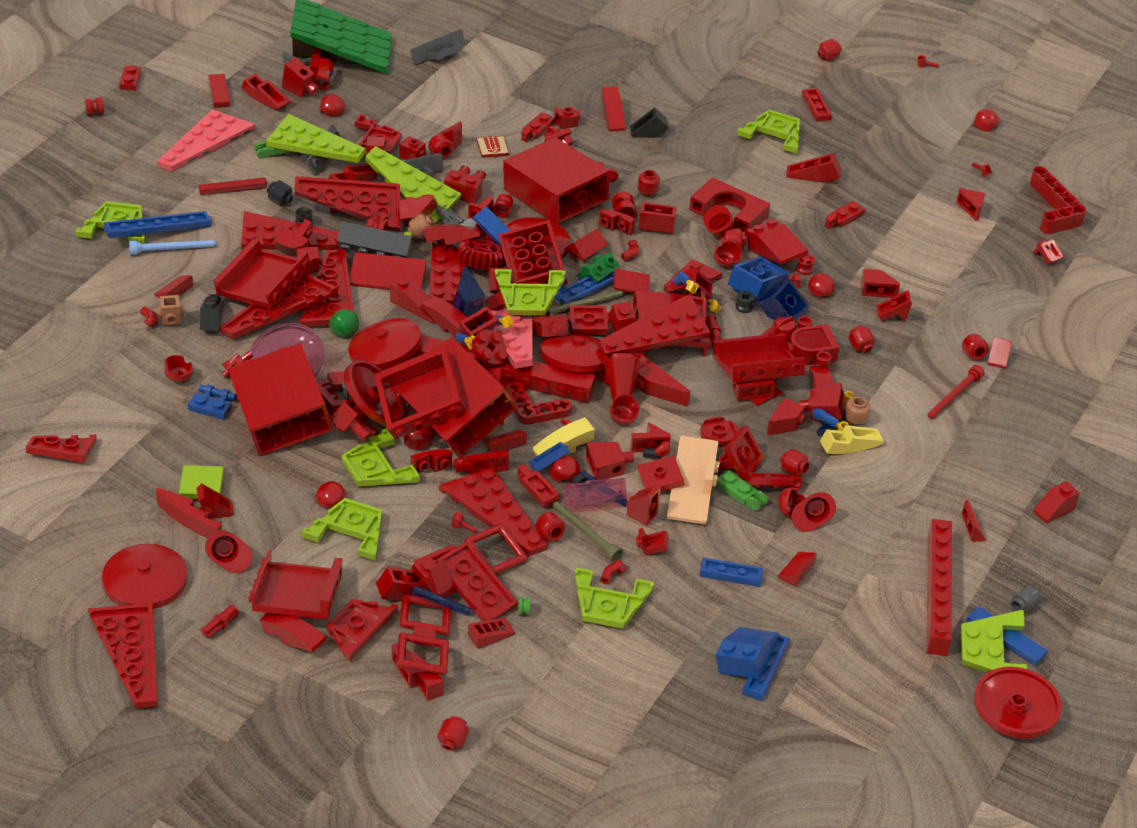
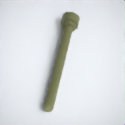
[546,291,624,315]
[553,501,624,562]

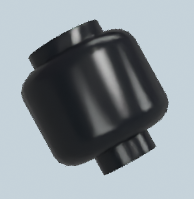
[267,180,294,206]

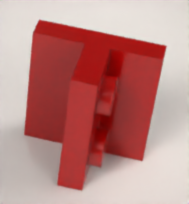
[718,425,764,480]

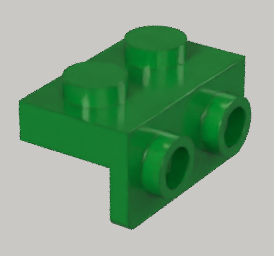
[577,252,620,283]

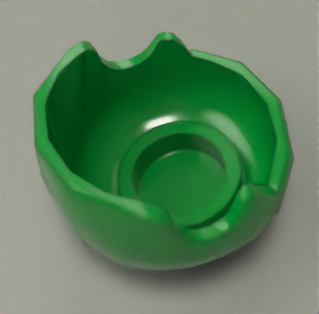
[329,309,360,338]

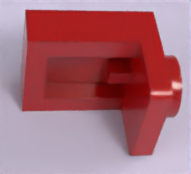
[636,528,669,556]

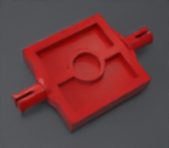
[567,305,611,335]

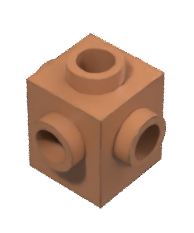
[157,295,184,325]

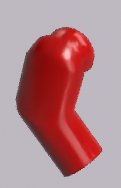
[621,240,639,261]
[140,306,158,328]
[600,560,627,584]

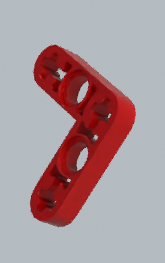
[506,381,572,425]

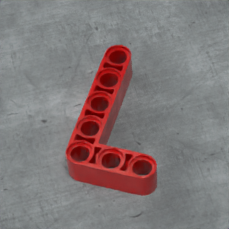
[1030,166,1086,234]

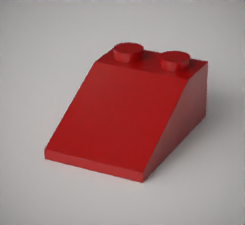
[746,219,808,265]

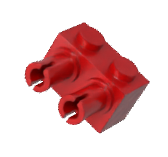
[444,165,486,204]
[330,400,379,442]

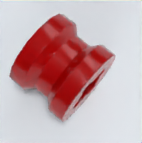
[796,254,815,275]

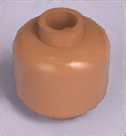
[408,213,435,240]
[844,396,871,425]

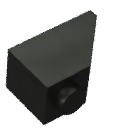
[630,107,669,138]

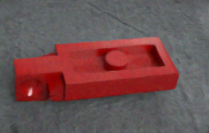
[521,112,555,142]
[824,201,865,229]
[454,450,509,474]
[517,464,560,508]
[746,472,802,489]

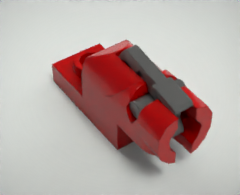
[310,48,337,91]

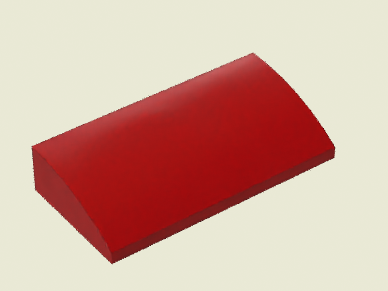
[350,252,426,290]

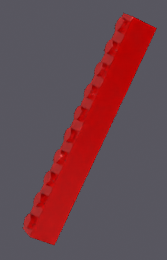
[408,336,596,403]

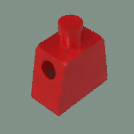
[281,57,319,97]
[532,314,568,337]
[586,442,634,482]

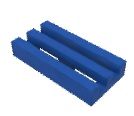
[529,442,570,471]

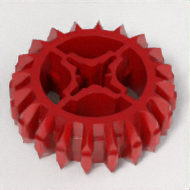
[457,238,505,271]

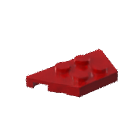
[327,599,398,661]

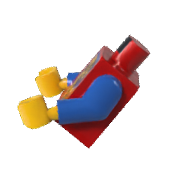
[667,268,721,314]
[455,306,514,350]
[799,383,853,431]

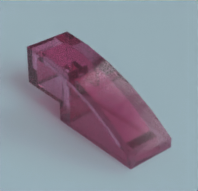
[563,478,627,508]

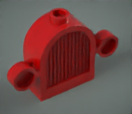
[786,316,840,367]

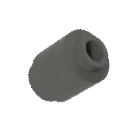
[1010,586,1041,613]

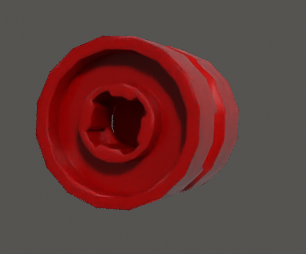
[612,192,637,219]

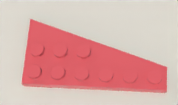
[157,109,255,171]
[490,308,533,369]

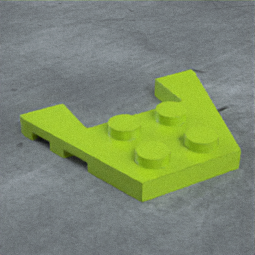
[737,109,800,154]
[75,201,145,244]
[495,269,566,316]
[341,428,420,487]
[302,498,382,561]
[574,567,654,629]
[960,610,1027,672]

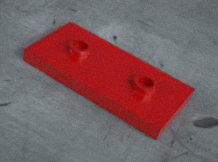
[435,541,519,621]

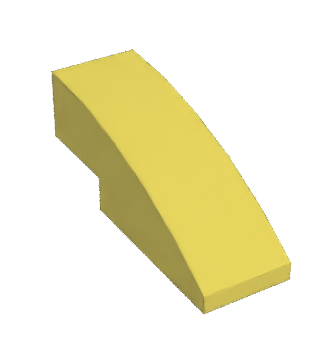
[533,417,595,456]
[820,426,885,454]

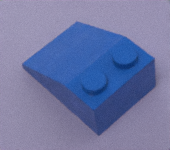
[727,256,789,301]
[715,627,780,679]

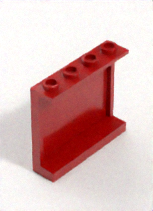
[213,239,311,310]
[632,290,711,357]
[713,333,805,383]
[249,550,343,620]

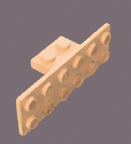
[667,436,719,524]

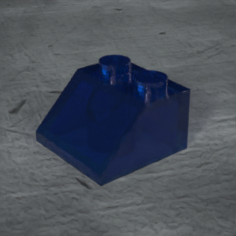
[452,266,485,317]
[758,278,810,322]

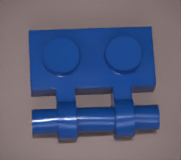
[188,384,237,420]

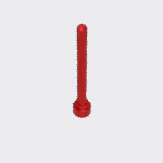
[927,365,985,419]

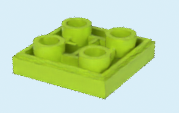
[179,465,224,499]

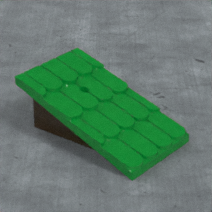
[290,0,392,74]

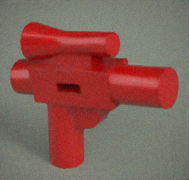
[222,351,254,378]

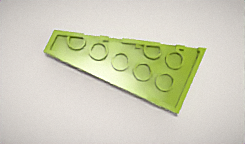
[266,114,366,163]
[365,146,461,225]

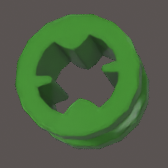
[519,596,530,615]

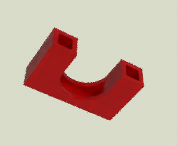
[689,177,771,236]

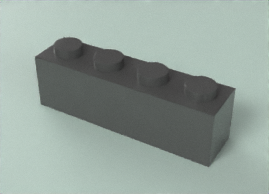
[337,221,412,258]

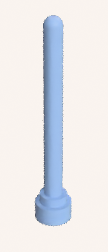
[129,240,216,255]

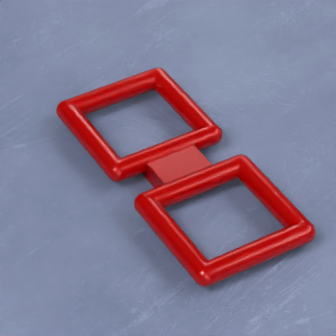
[414,523,528,599]
[396,594,451,675]

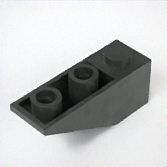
[200,294,224,331]

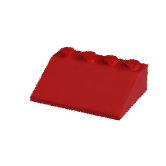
[498,220,568,286]

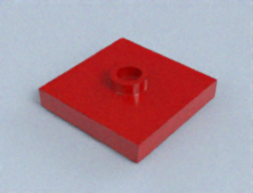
[637,455,685,492]

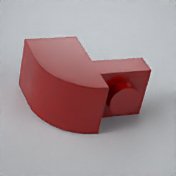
[275,219,313,255]

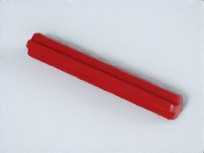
[198,177,267,195]

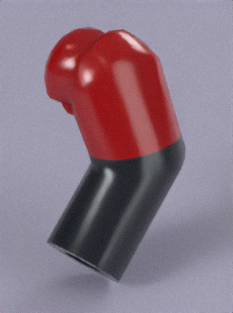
[643,441,671,460]

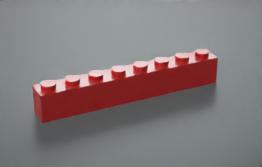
[926,519,952,656]

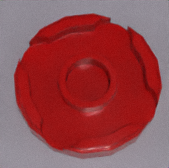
[700,417,738,447]

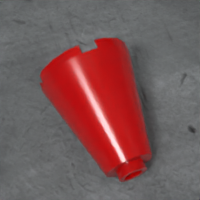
[603,353,641,402]

